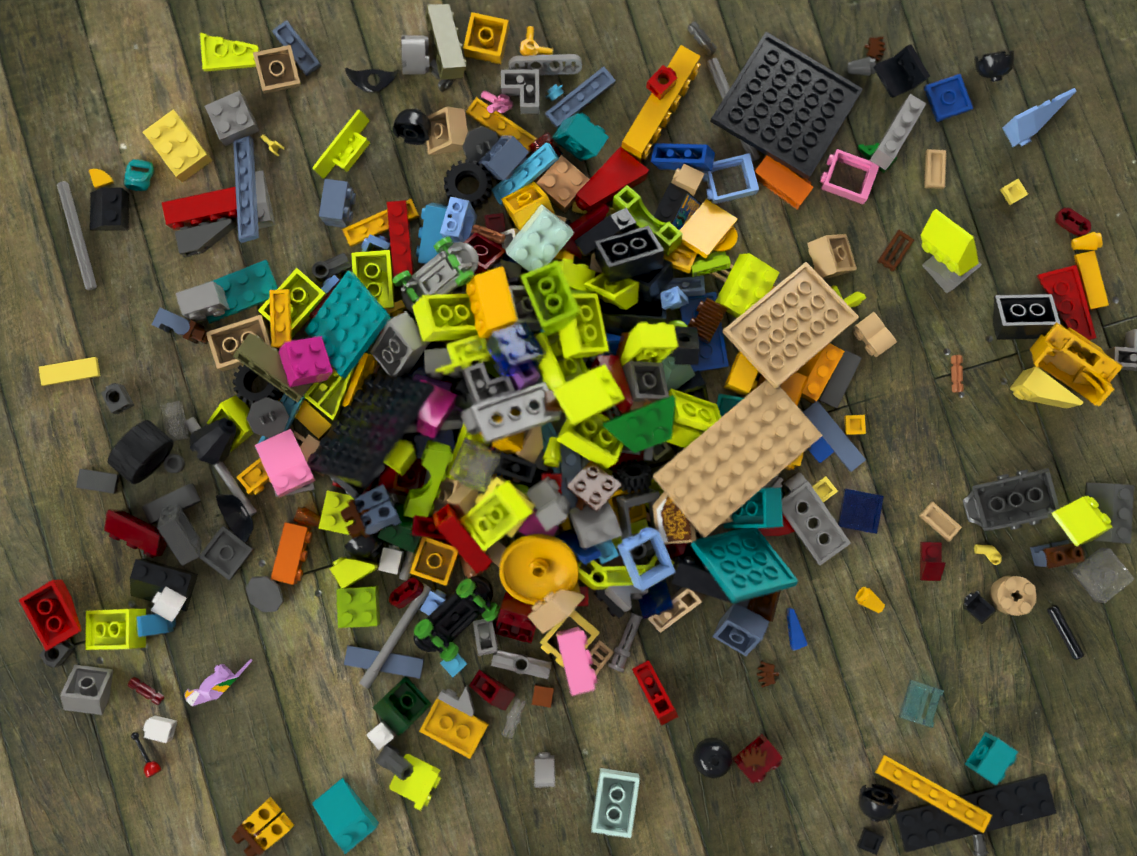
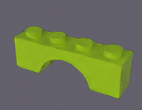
[613,185,683,257]
[403,440,453,518]

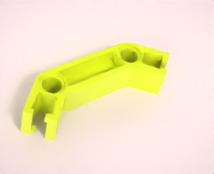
[578,554,675,590]

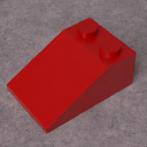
[19,579,82,651]

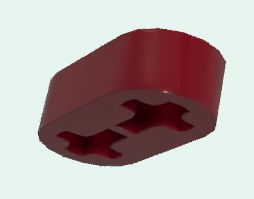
[1055,208,1091,237]
[389,578,424,609]

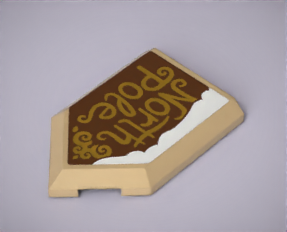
[653,491,697,544]

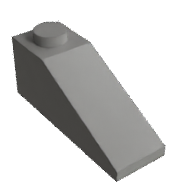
[255,170,275,229]

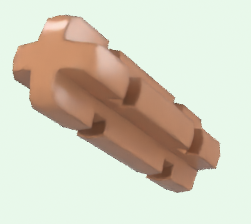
[471,224,506,244]
[951,355,964,393]

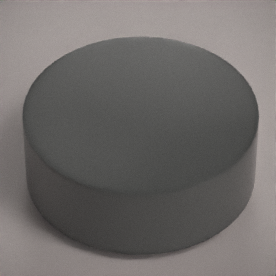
[164,454,185,473]

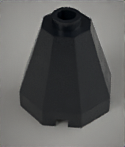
[190,418,236,465]

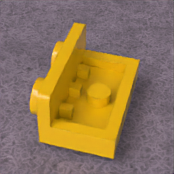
[237,458,271,495]

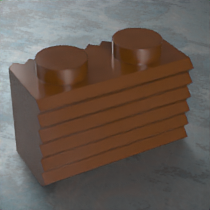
[687,298,727,344]

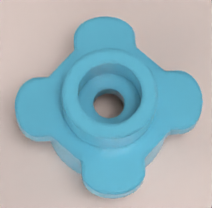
[546,84,564,101]

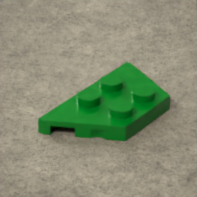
[603,395,676,453]

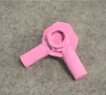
[481,91,513,113]

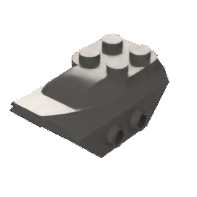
[963,468,1060,531]

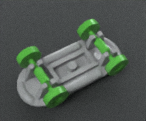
[392,236,479,318]

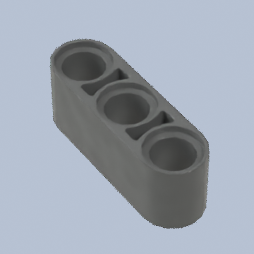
[142,483,201,525]

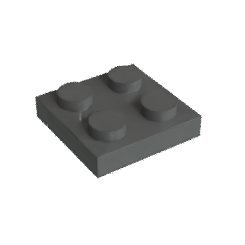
[199,526,254,580]

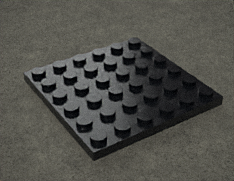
[710,32,863,180]
[307,373,436,488]

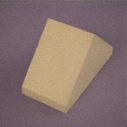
[447,482,480,518]

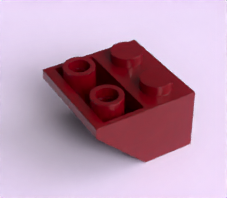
[495,592,536,644]

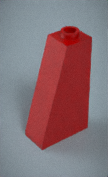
[575,147,649,212]
[433,503,492,573]

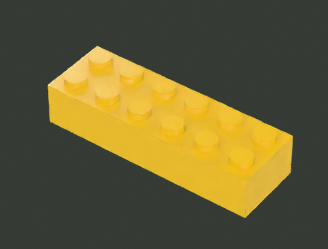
[621,45,701,163]

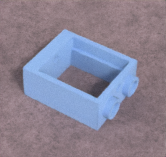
[702,153,759,204]
[440,197,477,243]
[617,527,675,591]

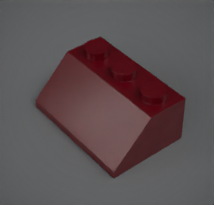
[104,509,168,558]

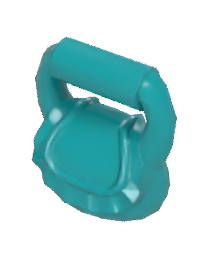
[124,159,154,191]

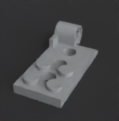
[461,382,560,443]
[782,472,851,566]

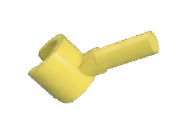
[260,135,284,156]

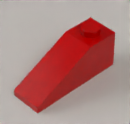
[632,660,679,726]

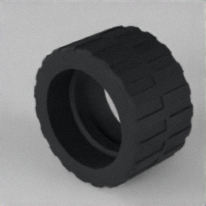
[107,420,174,484]

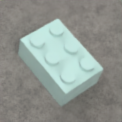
[505,204,574,272]
[591,768,640,838]

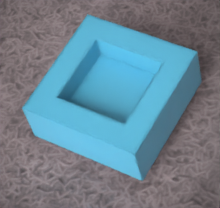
[440,653,468,677]

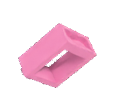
[820,149,879,204]

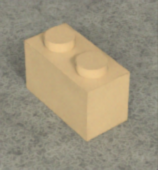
[671,164,705,196]

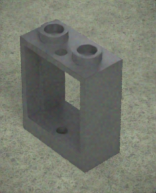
[616,488,660,547]
[157,504,202,565]

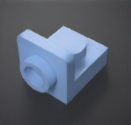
[660,286,689,310]
[420,589,447,615]

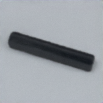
[1047,605,1084,660]

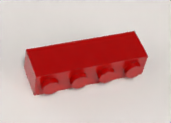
[162,186,237,230]
[387,200,414,277]

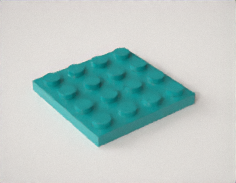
[305,271,391,378]
[691,528,798,603]

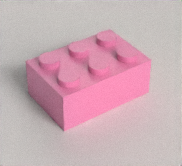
[556,627,597,696]

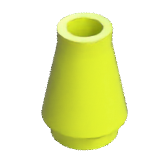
[542,437,562,467]

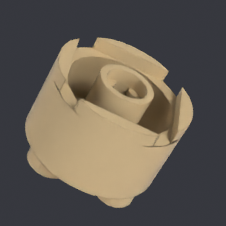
[990,575,1036,616]

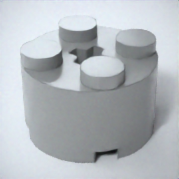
[401,35,429,74]

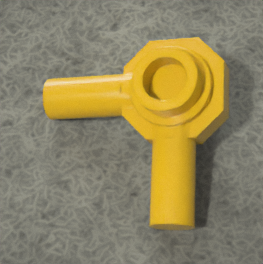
[520,26,553,56]

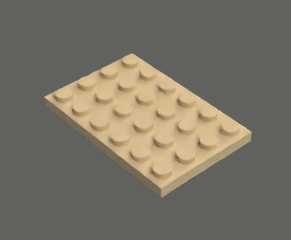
[722,262,859,389]

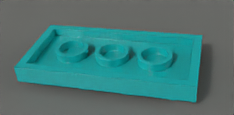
[207,260,278,324]

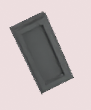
[76,469,120,494]

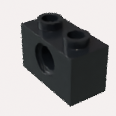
[670,327,699,365]

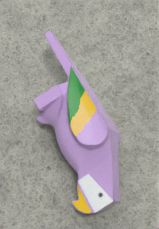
[185,659,253,706]

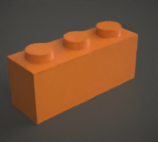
[755,155,814,209]
[271,522,312,585]

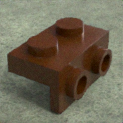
[747,590,781,622]

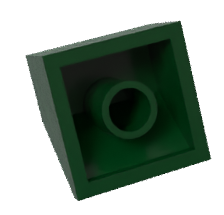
[378,502,432,553]
[372,676,432,736]

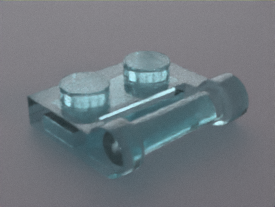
[899,680,944,728]

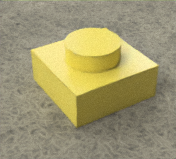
[1000,178,1028,205]
[812,476,838,503]

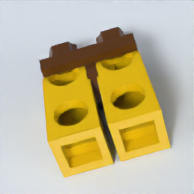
[232,797,294,856]

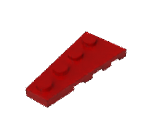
[1037,265,1096,340]

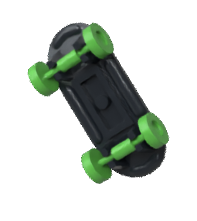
[413,576,500,662]

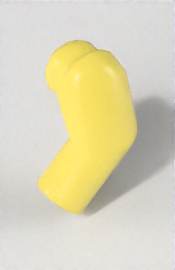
[974,544,1002,565]

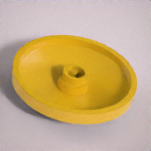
[499,534,578,605]

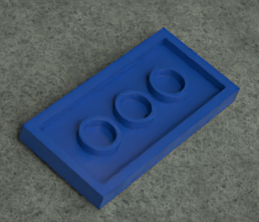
[679,292,729,372]

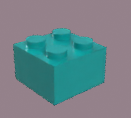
[965,732,1018,785]

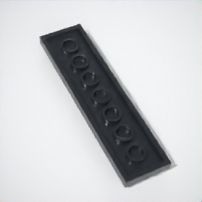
[895,774,1057,852]

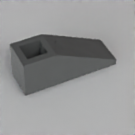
[175,218,236,257]

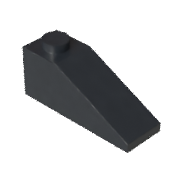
[574,208,637,257]

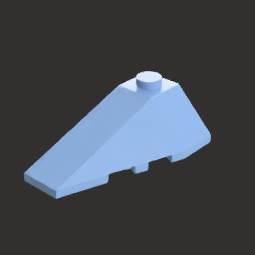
[1003,88,1076,147]

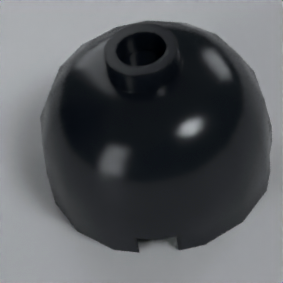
[974,50,1014,82]
[392,109,431,145]
[344,530,383,560]
[693,738,732,779]
[859,784,899,822]

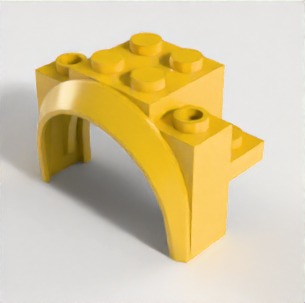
[1030,322,1123,406]

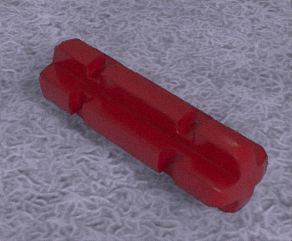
[127,677,164,705]

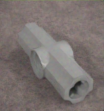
[491,650,552,679]

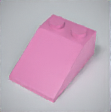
[255,428,316,498]

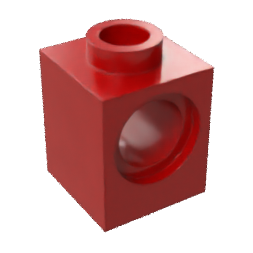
[646,65,677,100]

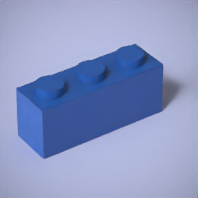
[651,143,715,171]

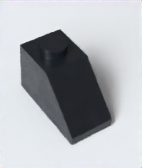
[488,452,537,483]

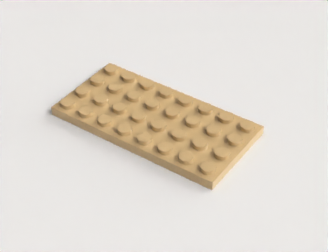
[652,380,822,537]

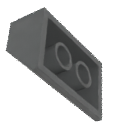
[1085,483,1134,544]

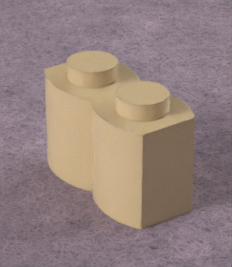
[853,312,897,357]

